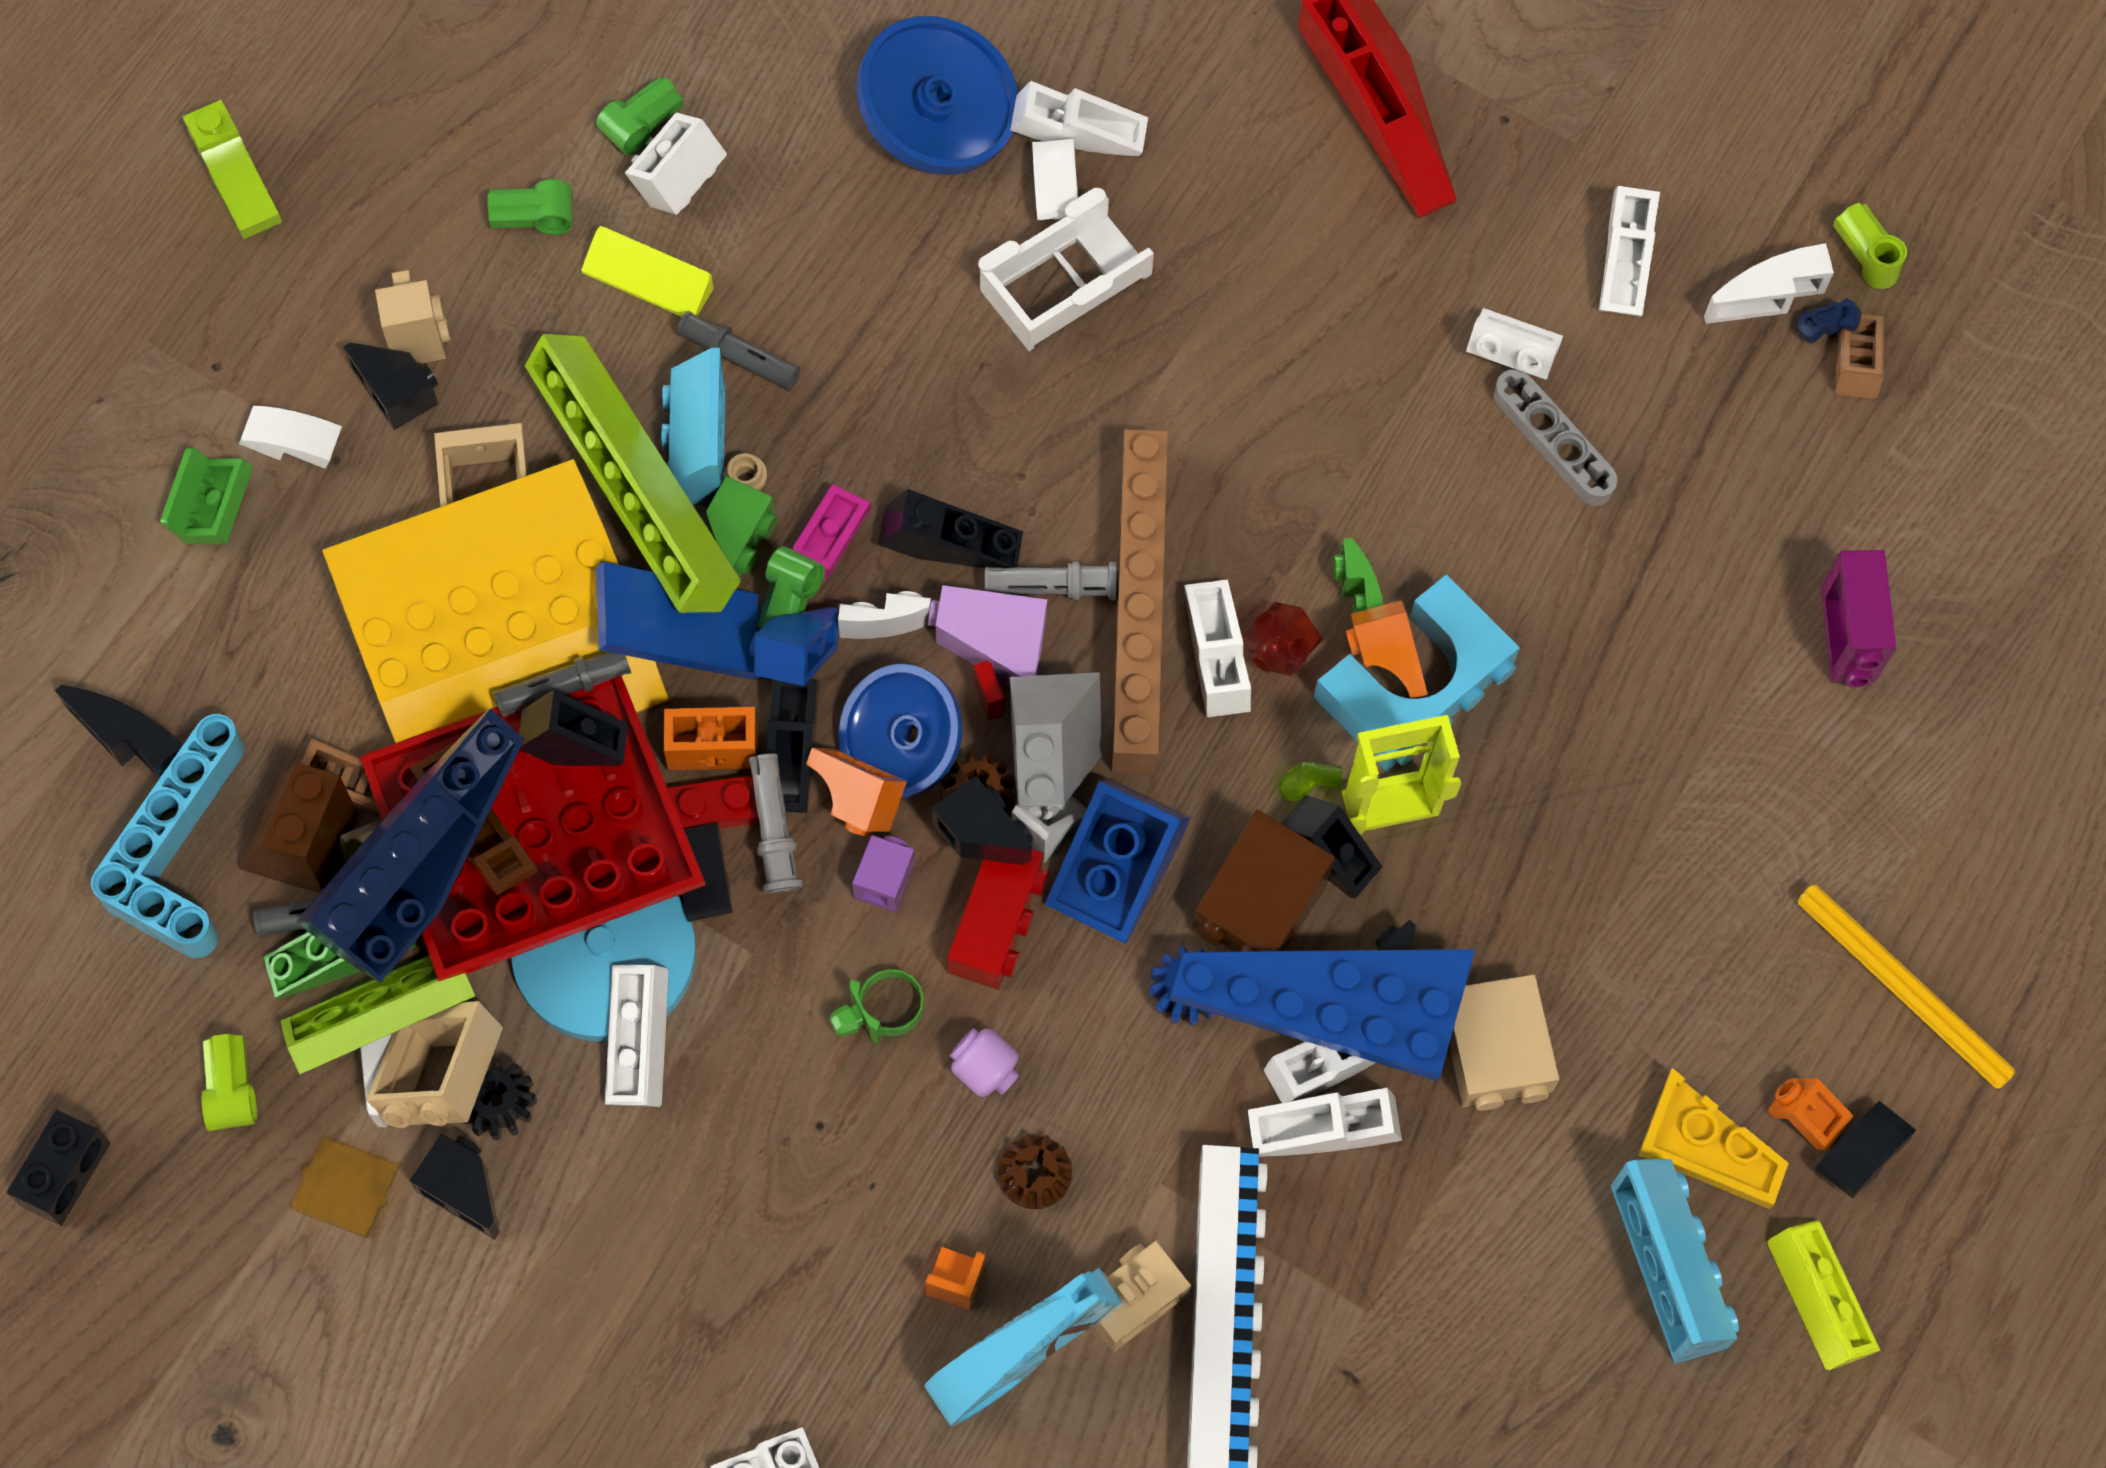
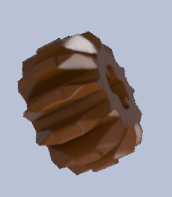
[940,751,1015,813]

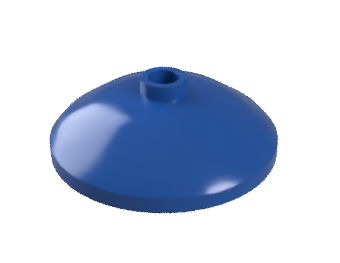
[839,664,962,799]

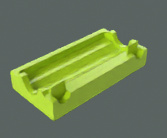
[281,955,475,1074]

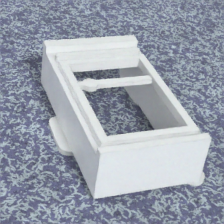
[979,188,1154,351]

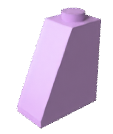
[928,585,1047,687]

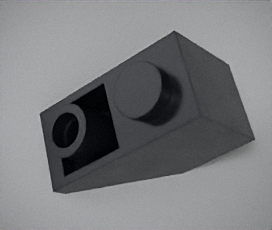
[932,776,1033,865]

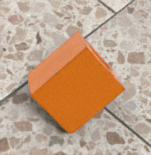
[925,1247,986,1310]

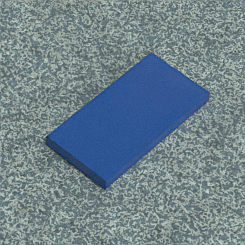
[596,562,761,680]

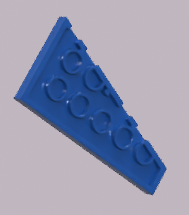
[1170,949,1475,1081]

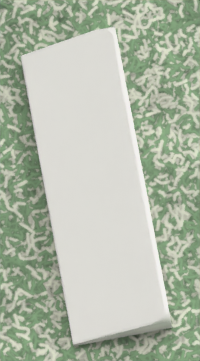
[605,965,669,1107]

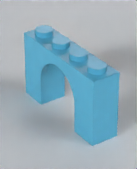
[1314,574,1520,772]

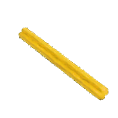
[1798,884,2015,1089]

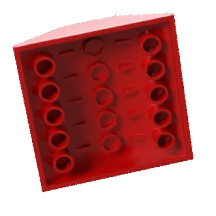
[360,676,706,982]

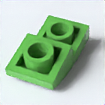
[1333,538,1384,613]

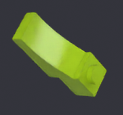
[182,100,282,240]

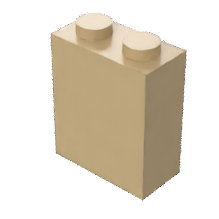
[1449,975,1559,1111]

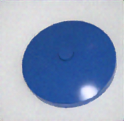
[856,16,1018,175]

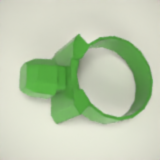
[829,969,924,1044]

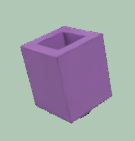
[852,835,915,913]

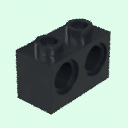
[6,1109,110,1226]

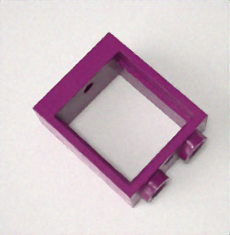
[1821,550,1897,688]

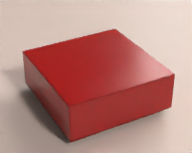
[973,660,1005,721]

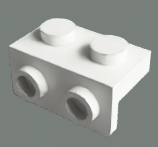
[1466,308,1563,380]

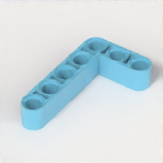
[91,714,244,958]

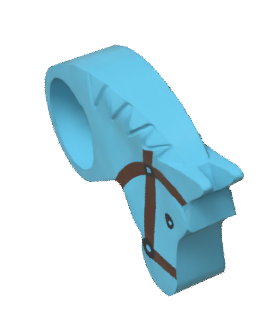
[924,1268,1123,1427]

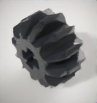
[463,1059,537,1141]

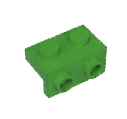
[160,448,253,544]

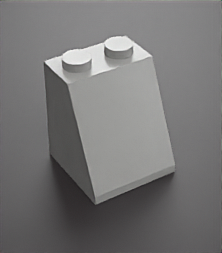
[1010,672,1102,807]

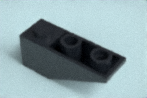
[878,489,1023,568]

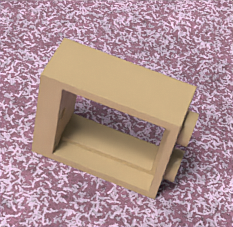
[434,423,530,507]
[366,1001,503,1128]

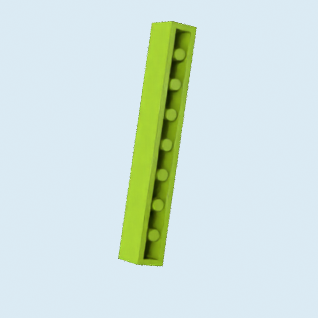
[524,334,741,613]

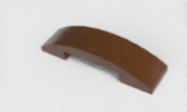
[410,745,538,895]

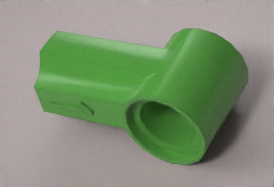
[596,77,684,155]
[488,179,573,235]
[758,546,825,629]

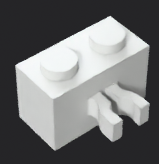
[625,112,727,215]

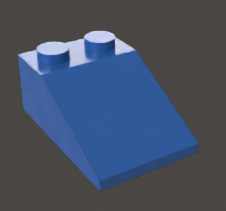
[1044,780,1191,943]

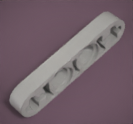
[1493,369,1618,506]

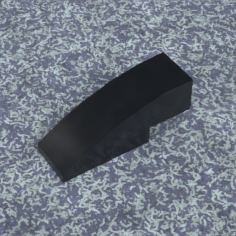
[766,679,820,813]
[54,685,183,779]

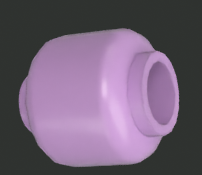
[949,1028,1019,1097]

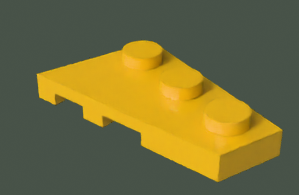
[1638,1068,1789,1210]

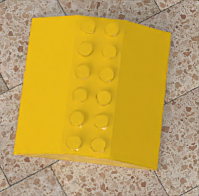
[322,459,669,743]

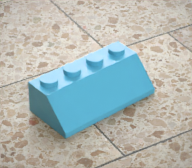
[1611,1159,1739,1364]

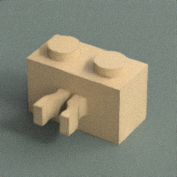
[375,270,451,364]
[1094,1241,1191,1352]

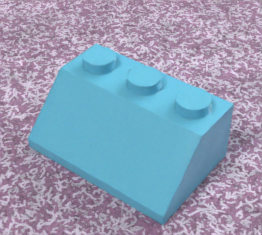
[661,348,726,504]

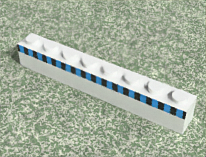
[1187,1145,1267,1468]

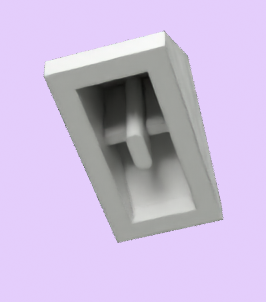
[1011,796,1087,863]

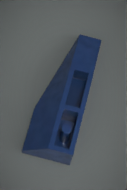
[296,709,524,983]

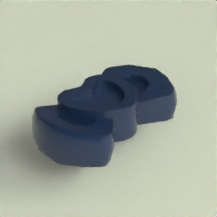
[1797,298,1862,344]

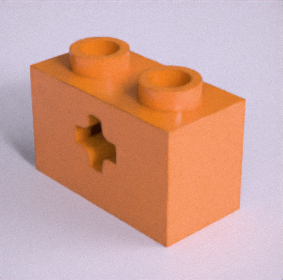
[664,707,758,771]

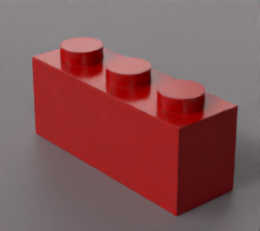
[947,849,1049,990]

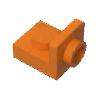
[1767,1078,1853,1151]

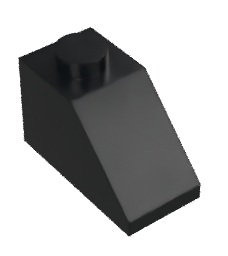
[343,343,438,430]
[519,690,628,766]
[1281,796,1383,899]
[409,1133,500,1240]

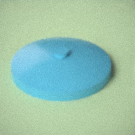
[511,896,696,1042]

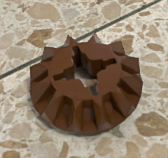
[998,1134,1072,1209]

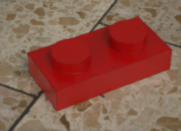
[667,775,759,829]

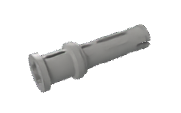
[985,562,1117,601]
[749,754,803,894]

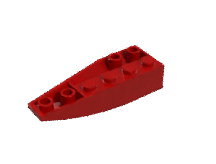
[1298,0,1456,219]

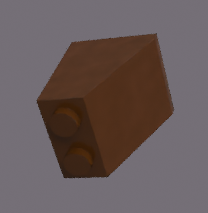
[238,762,358,894]
[1193,809,1335,952]

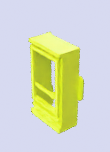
[1342,715,1461,835]

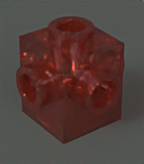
[1242,602,1323,676]

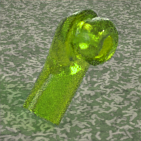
[1279,761,1342,801]

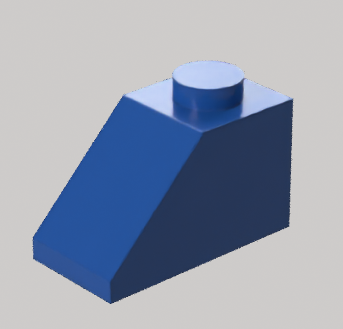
[750,607,839,686]

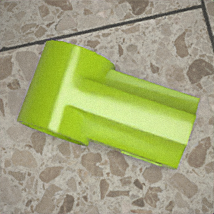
[1833,202,1907,289]
[201,1034,258,1131]

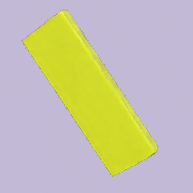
[581,226,714,317]
[1767,1220,1880,1370]

